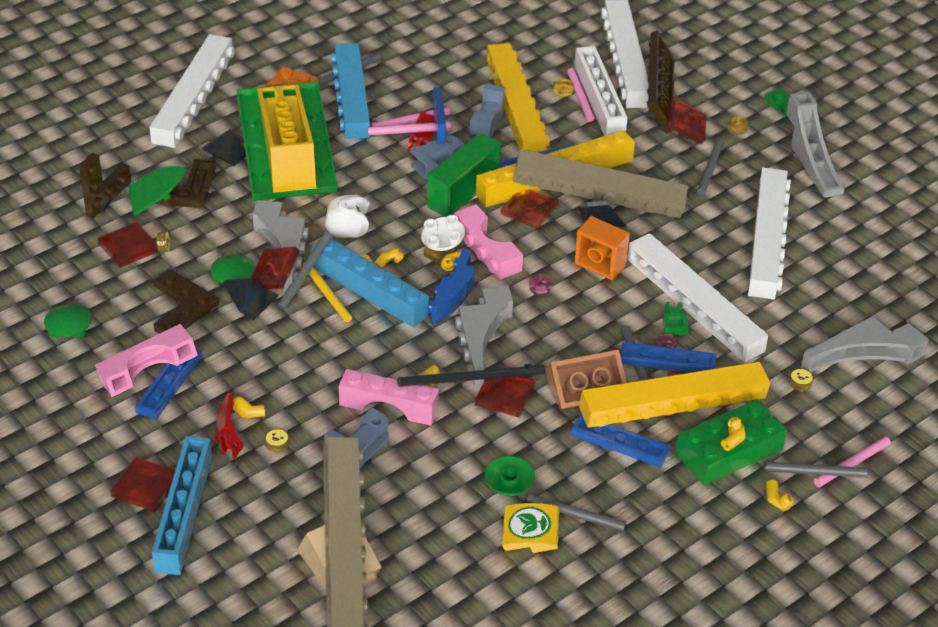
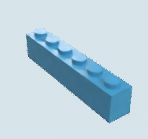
[331,43,370,139]
[311,239,429,328]
[152,436,212,575]

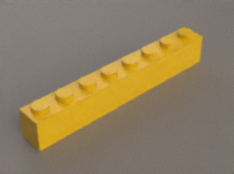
[487,43,550,152]
[476,130,635,207]
[579,362,771,428]

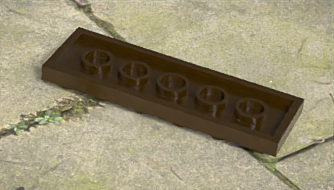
[646,30,675,134]

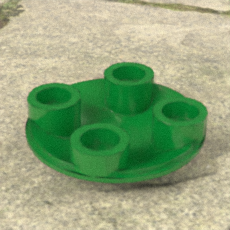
[210,254,255,284]
[44,304,91,338]

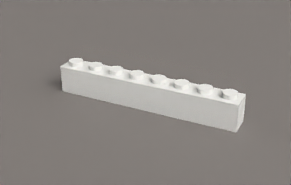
[601,0,649,108]
[150,34,235,148]
[748,167,791,300]
[627,233,768,363]

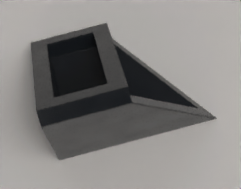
[202,128,246,166]
[579,200,627,227]
[223,278,278,320]

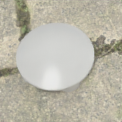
[421,215,465,251]

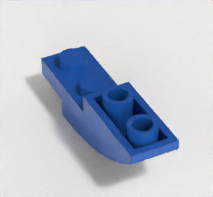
[428,249,475,324]

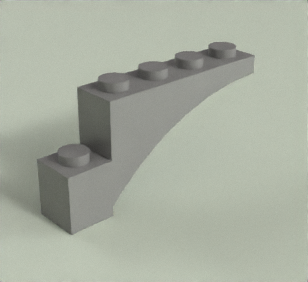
[787,92,844,198]
[253,200,309,293]
[455,286,513,388]
[801,316,929,373]

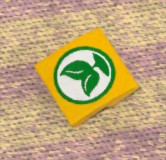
[502,503,560,553]

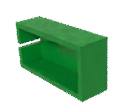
[427,133,501,217]
[676,399,787,485]

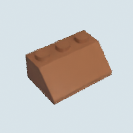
[545,350,627,410]

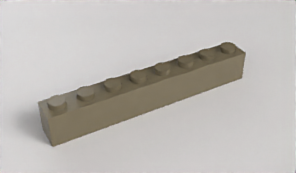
[513,149,688,218]
[323,437,368,627]

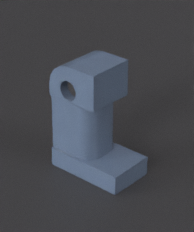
[470,83,505,138]
[411,135,465,180]
[324,408,389,468]

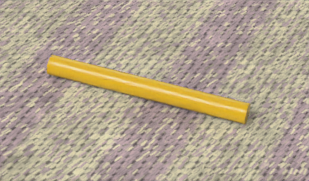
[303,264,352,322]

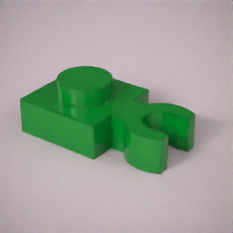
[764,88,790,116]
[663,302,688,335]

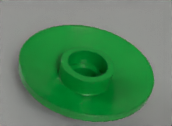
[485,456,535,496]

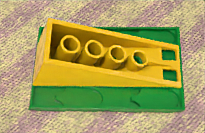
[236,82,338,201]

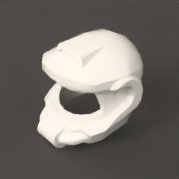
[325,194,370,239]

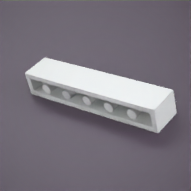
[574,46,627,136]

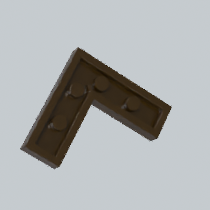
[79,153,131,218]
[155,159,216,208]
[153,269,219,334]

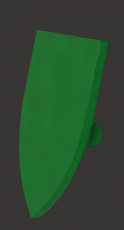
[128,166,186,215]

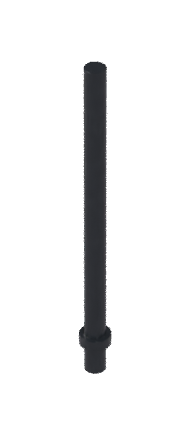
[397,364,545,387]

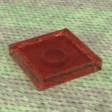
[666,97,706,144]
[500,189,559,229]
[98,222,159,268]
[250,247,300,289]
[475,368,536,418]
[110,457,176,512]

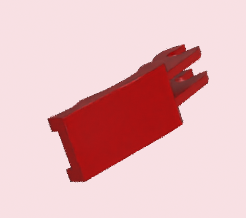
[407,110,435,152]
[215,393,244,459]

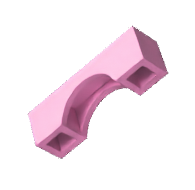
[454,204,523,280]
[95,324,198,397]
[339,369,439,426]

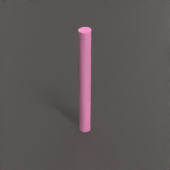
[567,68,595,122]
[371,107,450,127]
[368,122,451,135]
[814,436,891,488]

